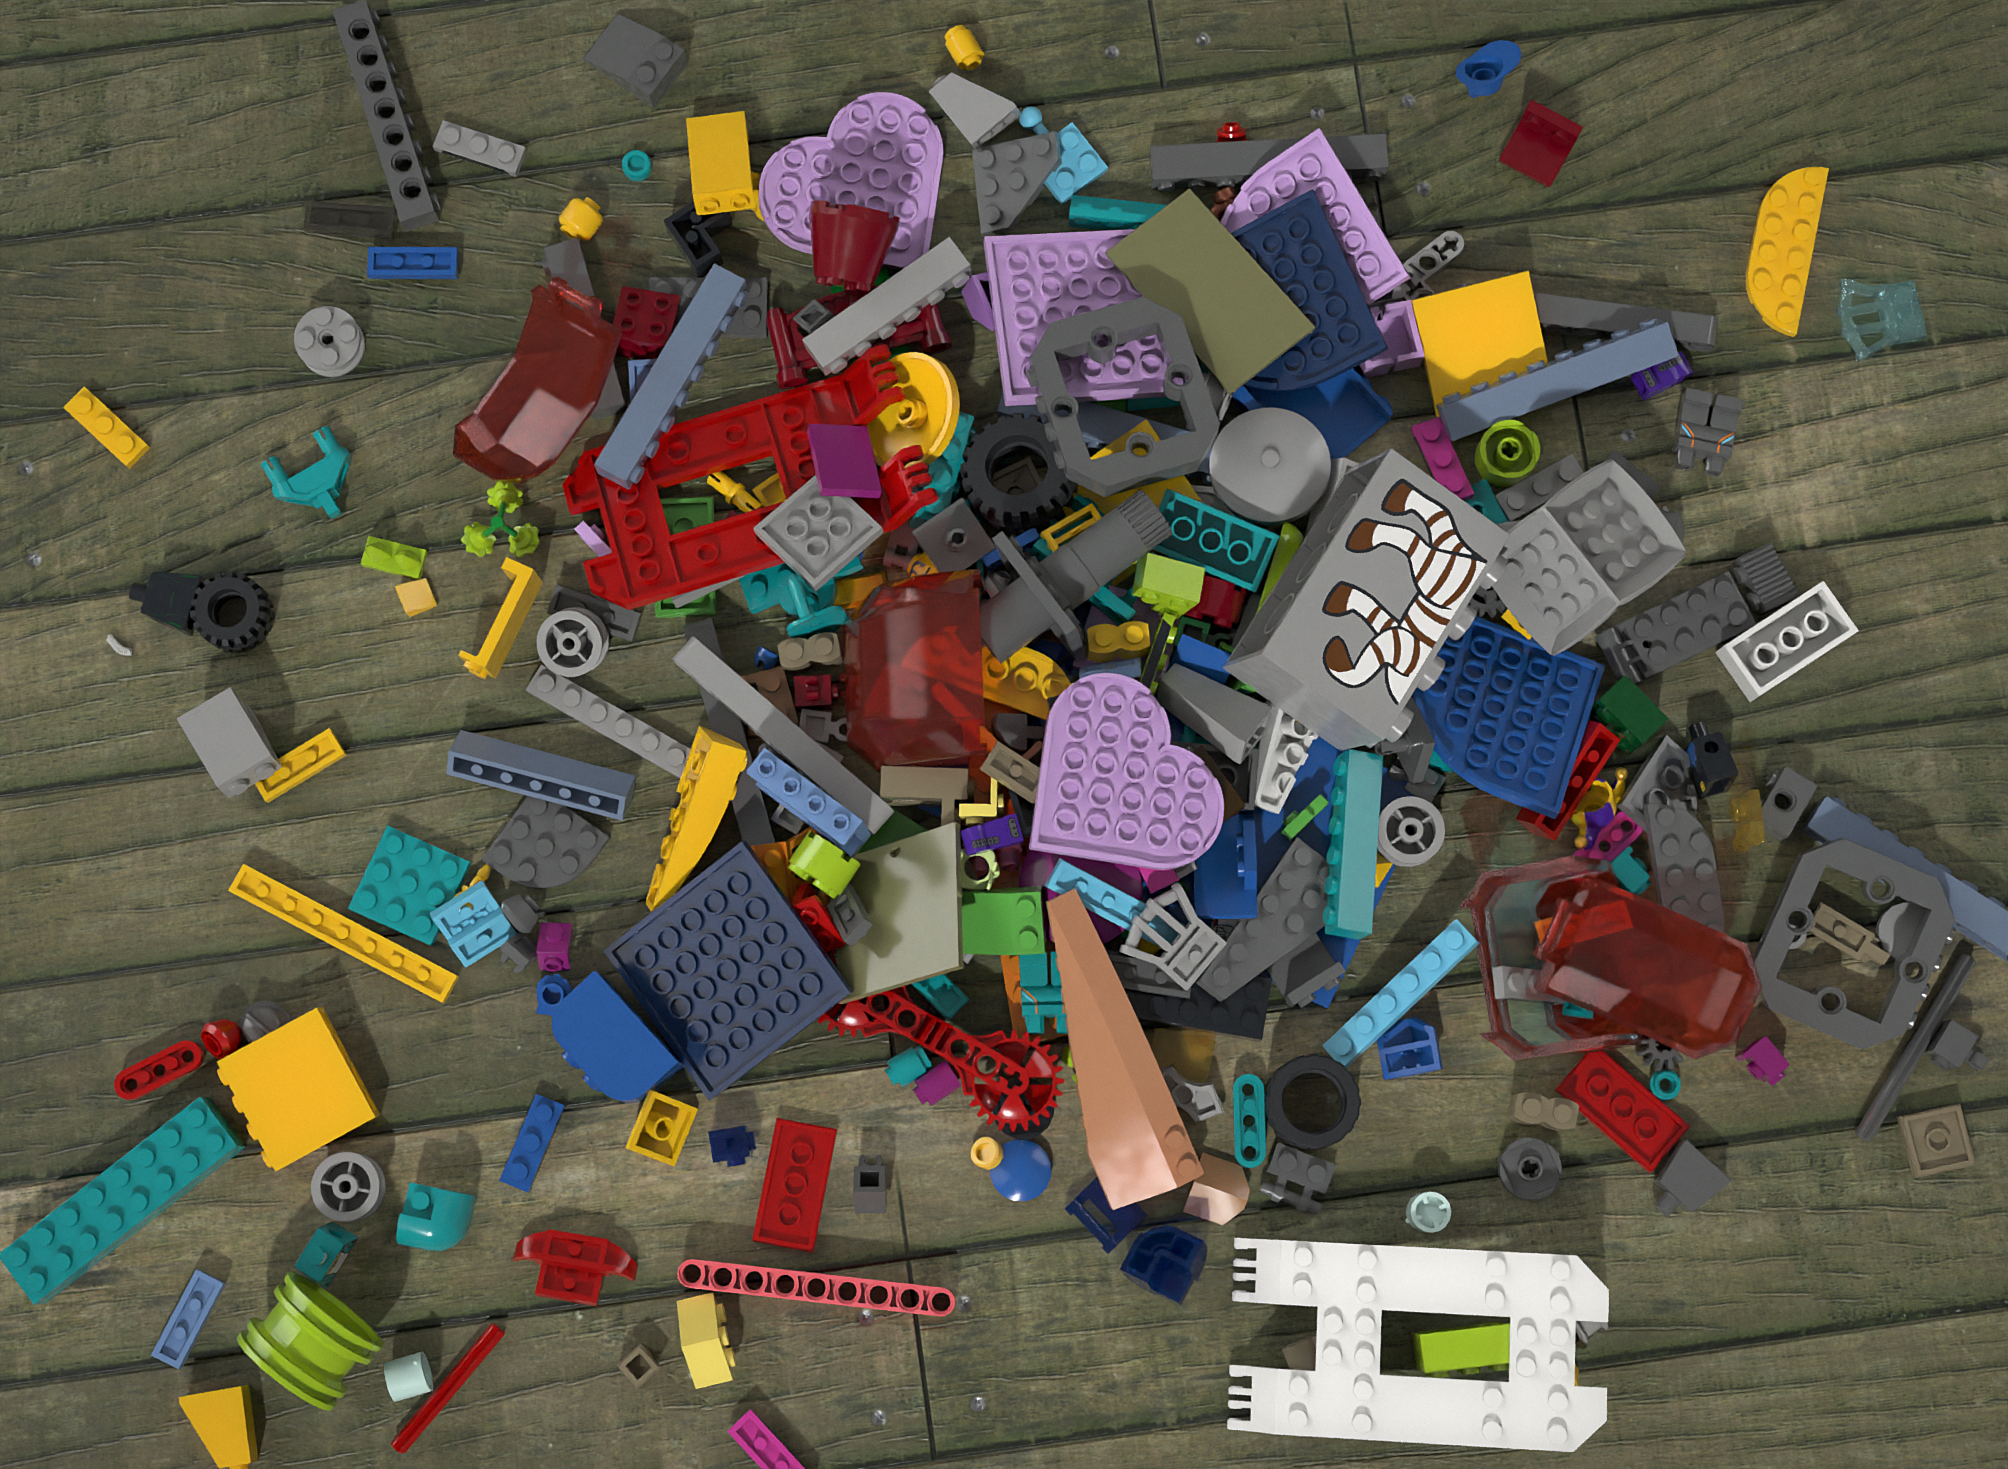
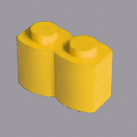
[1085,621,1150,662]

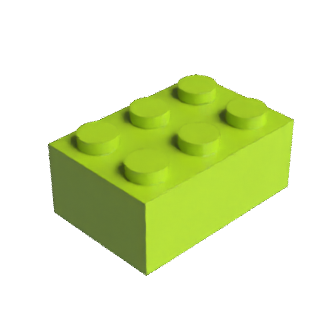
[1411,1321,1510,1378]

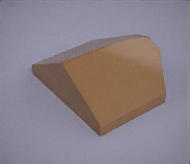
[1183,1152,1250,1225]

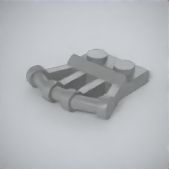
[1119,882,1227,991]

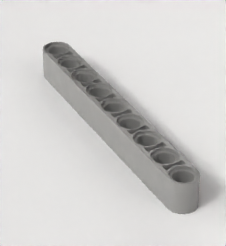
[672,636,894,835]

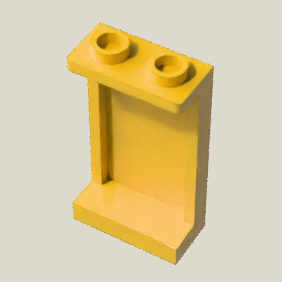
[686,111,756,215]
[458,557,543,679]

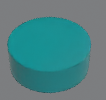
[622,150,652,181]

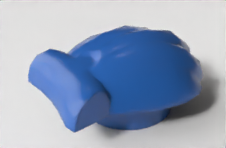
[536,974,572,1016]

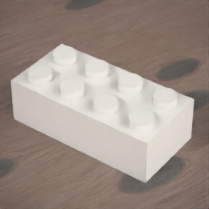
[1715,581,1859,702]

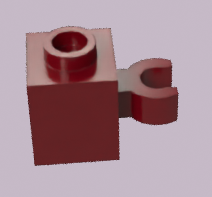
[794,675,839,712]

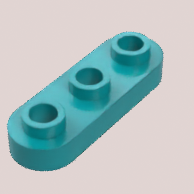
[1232,1074,1266,1168]

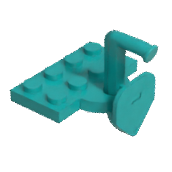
[739,555,864,640]

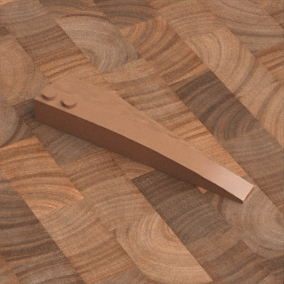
[1046,888,1204,1210]

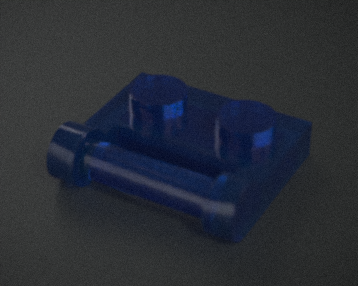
[1065,1177,1147,1254]

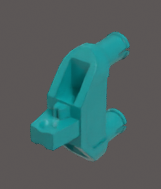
[261,426,351,519]

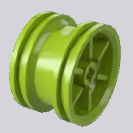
[236,1272,384,1411]

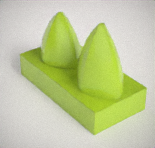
[360,536,428,580]

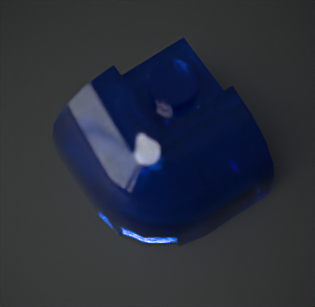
[1120,1224,1207,1306]

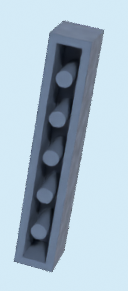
[447,730,636,820]

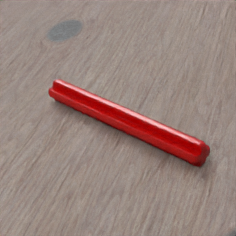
[391,1323,505,1454]

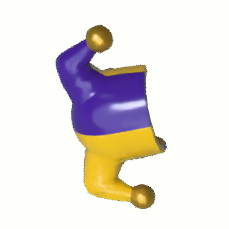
[1570,767,1628,851]

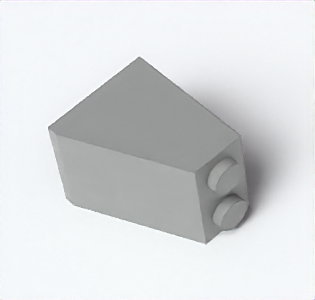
[177,687,282,798]

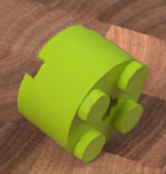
[1475,420,1540,487]
[787,830,861,899]

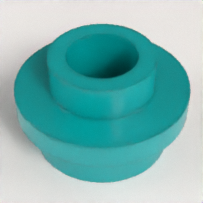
[1649,1069,1681,1100]

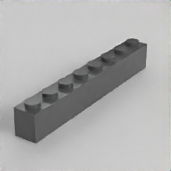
[1149,134,1389,193]

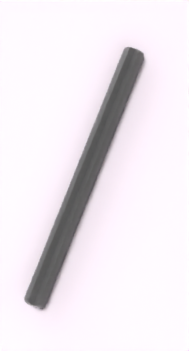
[1855,954,1976,1142]

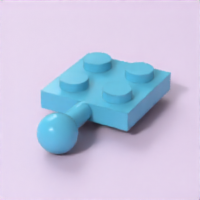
[1019,106,1108,205]

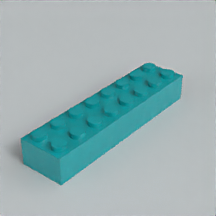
[0,1097,246,1305]

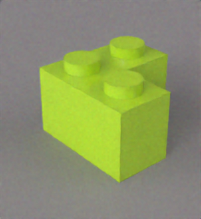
[1132,553,1205,619]

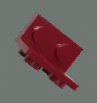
[1499,100,1583,188]
[610,286,680,360]

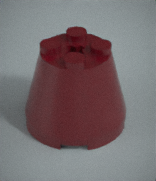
[809,200,900,292]

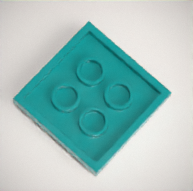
[348,825,472,947]

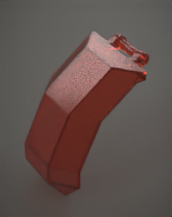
[453,277,623,484]
[1533,874,1762,1059]

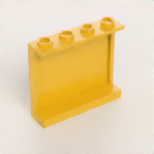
[217,1007,380,1172]

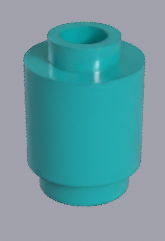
[885,1045,932,1088]

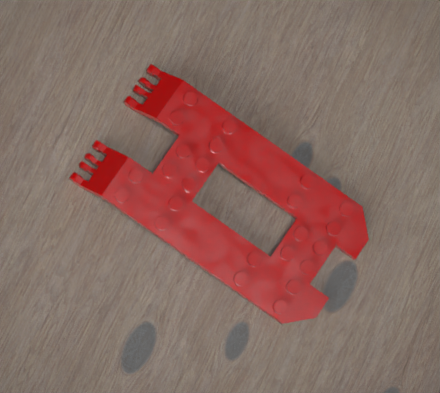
[562,344,938,610]

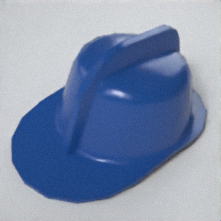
[1456,40,1522,98]

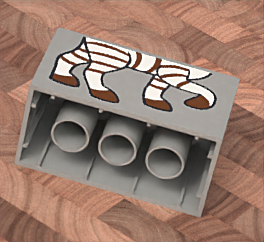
[1223,448,1510,751]

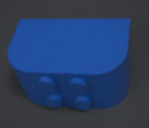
[552,970,684,1103]

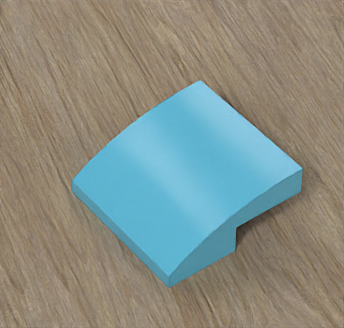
[430,880,517,968]

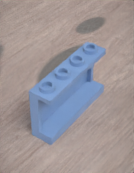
[747,748,871,858]

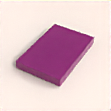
[807,424,882,498]

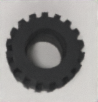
[190,572,275,653]

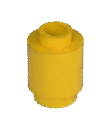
[944,25,984,71]

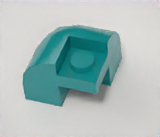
[396,1182,477,1251]

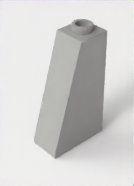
[1157,663,1272,764]

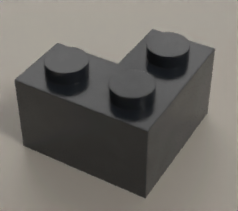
[663,201,732,277]

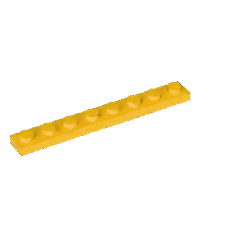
[228,864,459,1004]

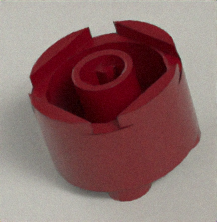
[1184,576,1248,631]

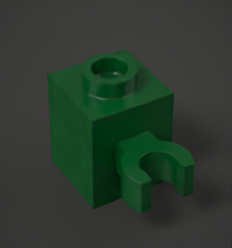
[1173,616,1230,650]

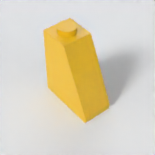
[178,1385,259,1469]

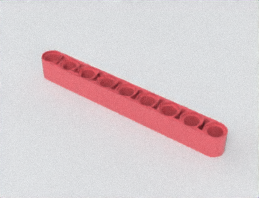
[677,1259,956,1316]

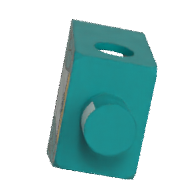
[294,1221,359,1289]

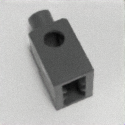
[1654,1140,1731,1217]

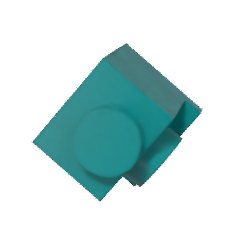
[1602,846,1652,897]

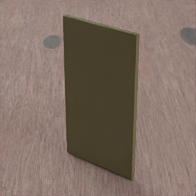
[1105,188,1315,395]

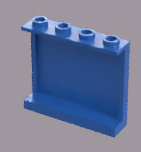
[1231,368,1393,460]

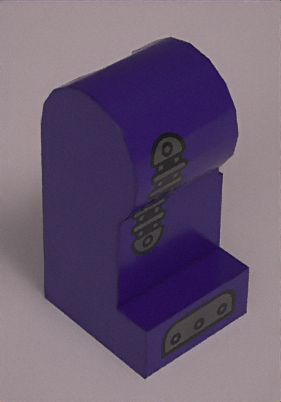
[1631,352,1694,401]
[960,813,1024,856]

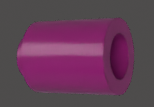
[912,1060,962,1106]

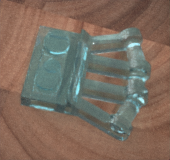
[1835,279,1927,363]

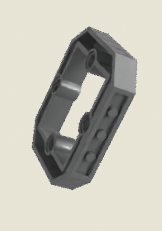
[1026,297,1220,497]
[1748,838,1956,1050]

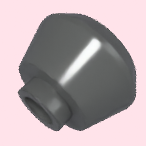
[500,894,540,933]

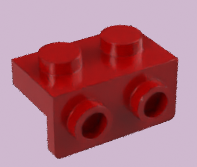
[791,883,846,952]

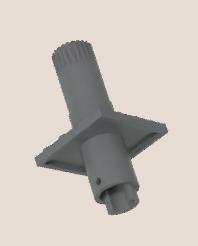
[954,490,1173,664]

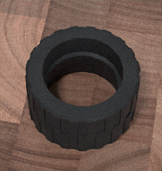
[1264,1054,1361,1150]

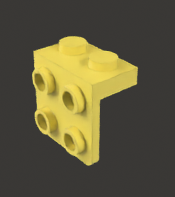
[959,777,1005,828]

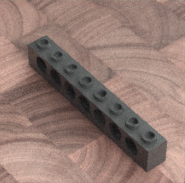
[332,0,441,232]

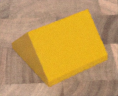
[625,1090,698,1167]

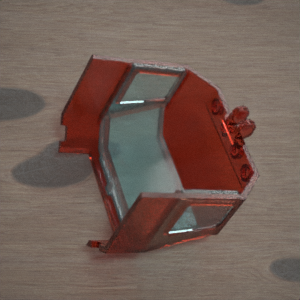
[1458,855,1659,1061]

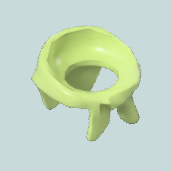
[961,843,1000,890]

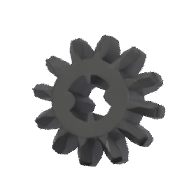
[1634,1018,1688,1071]

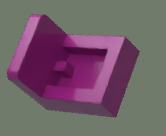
[536,922,573,972]

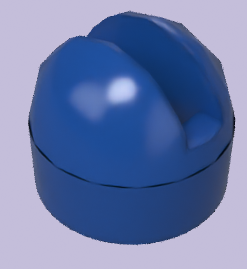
[754,645,780,671]

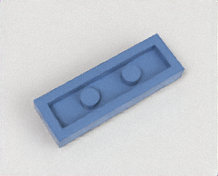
[151,1269,226,1369]

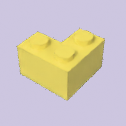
[677,1292,736,1389]

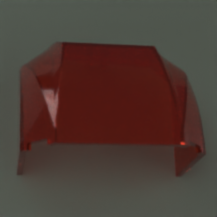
[839,569,990,773]

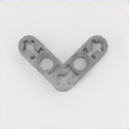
[1397,231,1464,301]

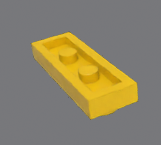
[63,386,150,469]
[255,728,347,803]

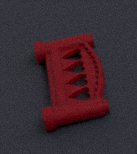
[766,285,952,389]

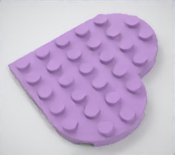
[758,92,943,271]
[1029,673,1224,870]

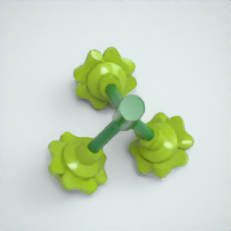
[461,481,540,558]

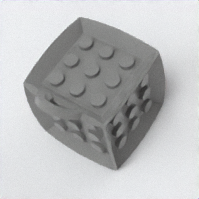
[1492,459,1686,656]

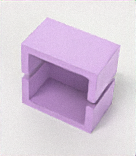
[1359,300,1424,377]

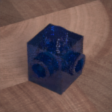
[708,1125,757,1167]

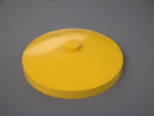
[867,352,960,469]

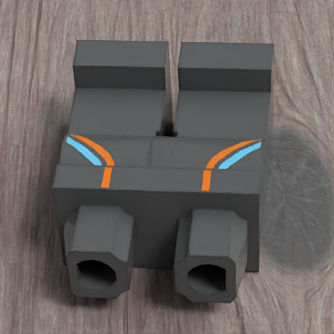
[1671,388,1744,477]

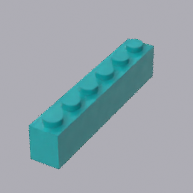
[1322,749,1383,940]

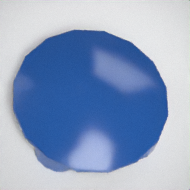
[990,1140,1051,1201]

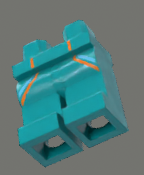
[1019,952,1068,1034]

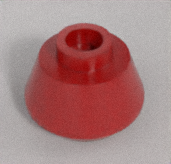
[201,1019,242,1059]

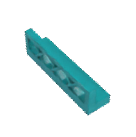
[1068,195,1167,231]

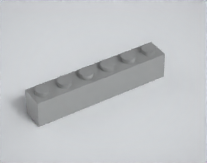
[802,237,972,376]

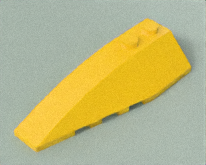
[645,726,748,912]

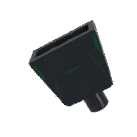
[129,572,206,636]

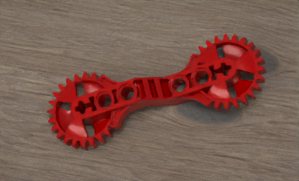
[817,949,1064,1132]

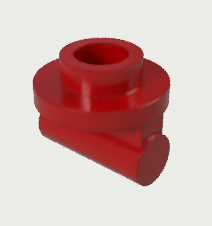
[1216,122,1247,142]

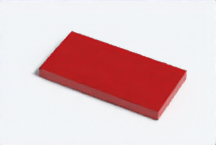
[1554,1043,1690,1173]
[752,1118,838,1253]

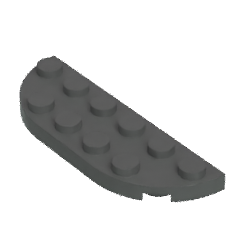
[1643,803,1724,986]

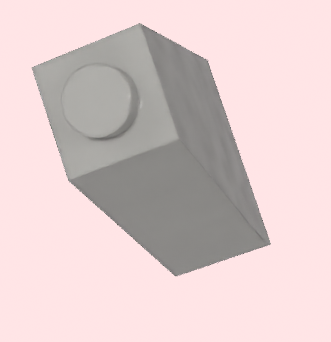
[929,72,1021,149]

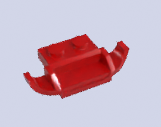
[513,1229,638,1306]

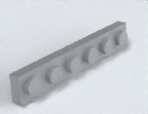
[526,665,691,779]

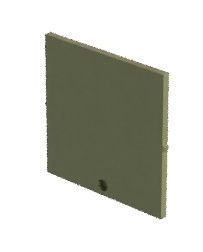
[836,822,963,1004]

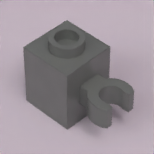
[1924,1019,1989,1071]
[853,1155,887,1214]

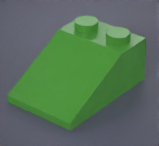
[962,885,1047,955]

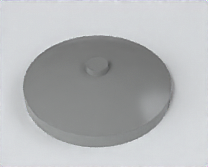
[1209,408,1331,526]

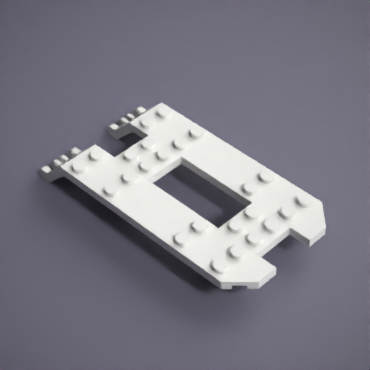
[1227,1238,1609,1452]

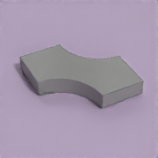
[1160,1064,1224,1123]

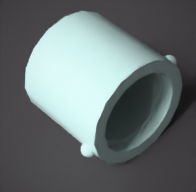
[1405,1191,1451,1233]
[384,1351,433,1402]

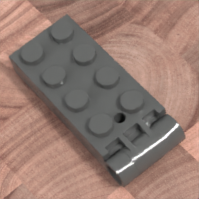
[1595,571,1757,685]

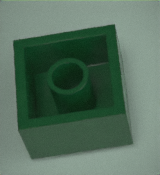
[1590,675,1669,753]

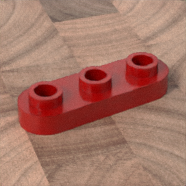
[114,1040,205,1100]

